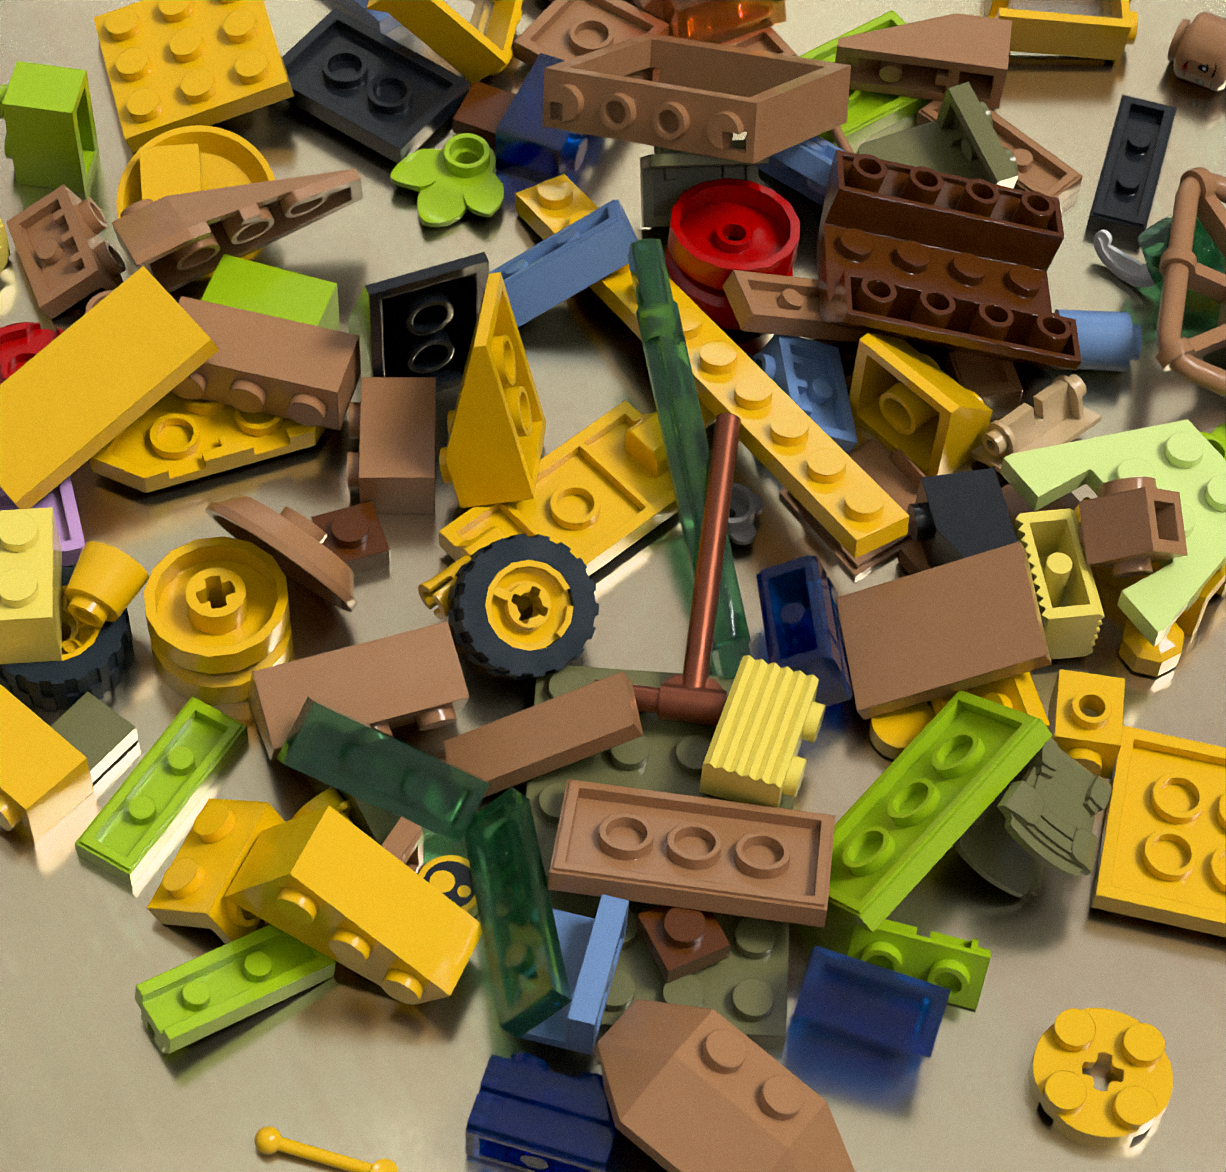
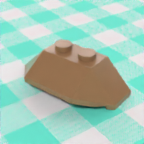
[593,999,855,1172]

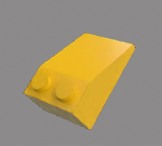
[439,272,546,508]

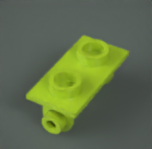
[843,919,991,1010]

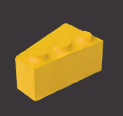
[224,805,486,1005]

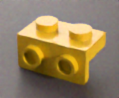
[147,798,285,944]

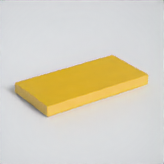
[0,266,219,509]

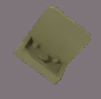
[857,82,1019,188]
[640,140,769,227]

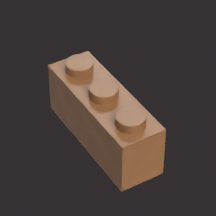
[170,296,361,430]

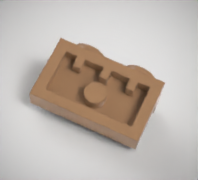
[6,184,126,319]

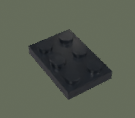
[282,8,470,163]

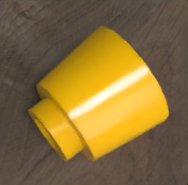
[65,541,149,627]

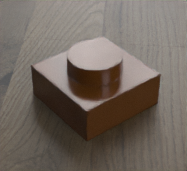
[311,501,391,574]
[636,905,731,983]

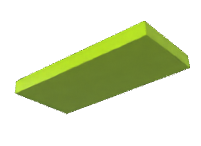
[827,690,1053,933]

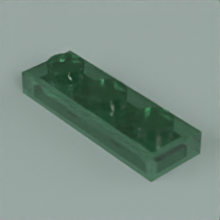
[277,697,490,844]

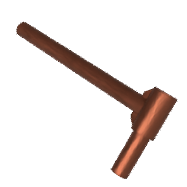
[595,413,741,726]

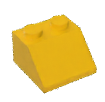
[849,333,992,477]

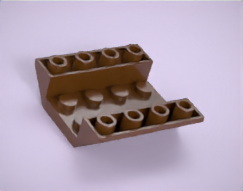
[817,150,1081,370]

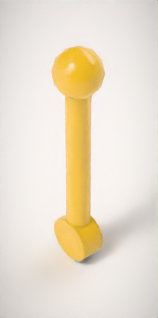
[254,1126,399,1172]

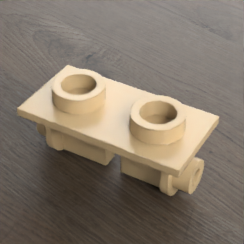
[971,374,1102,473]

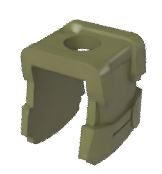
[953,738,1111,897]

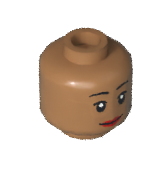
[1167,11,1226,93]

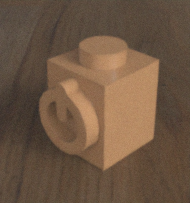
[1079,477,1188,578]

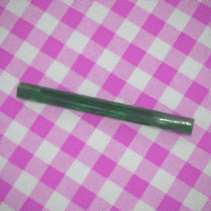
[627,238,751,680]

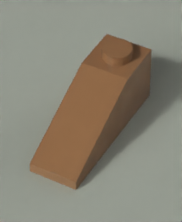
[835,13,1012,109]

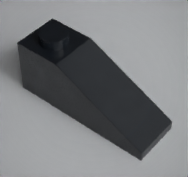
[907,468,1044,628]

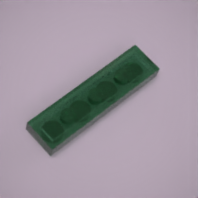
[462,787,572,1039]

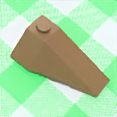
[111,169,363,293]

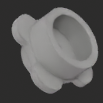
[695,482,764,545]

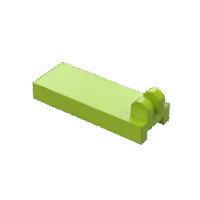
[135,924,336,1054]

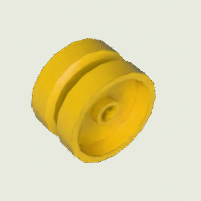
[144,536,293,706]

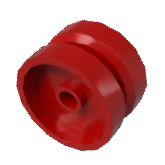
[664,178,800,330]

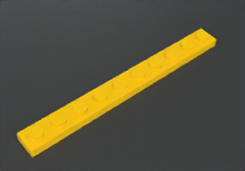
[515,174,909,559]

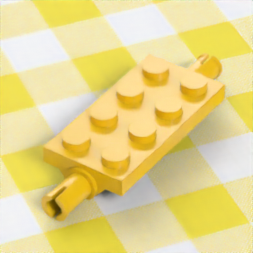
[418,393,716,621]

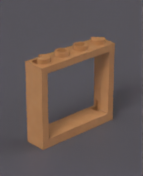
[542,33,851,164]

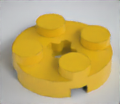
[1029,1008,1173,1149]

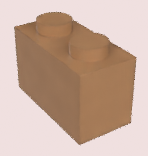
[347,377,436,514]

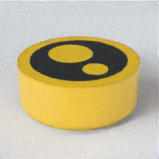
[418,855,484,917]

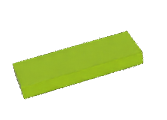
[75,696,248,886]

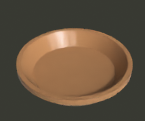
[205,495,357,612]

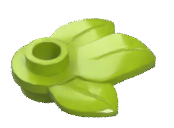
[390,133,504,227]

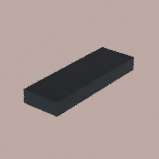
[1086,94,1177,242]

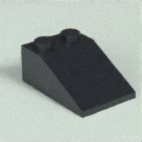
[348,252,489,393]

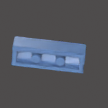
[489,199,642,327]

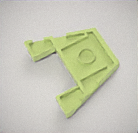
[1000,419,1226,647]

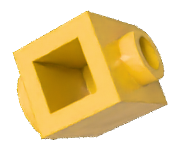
[1048,669,1125,779]

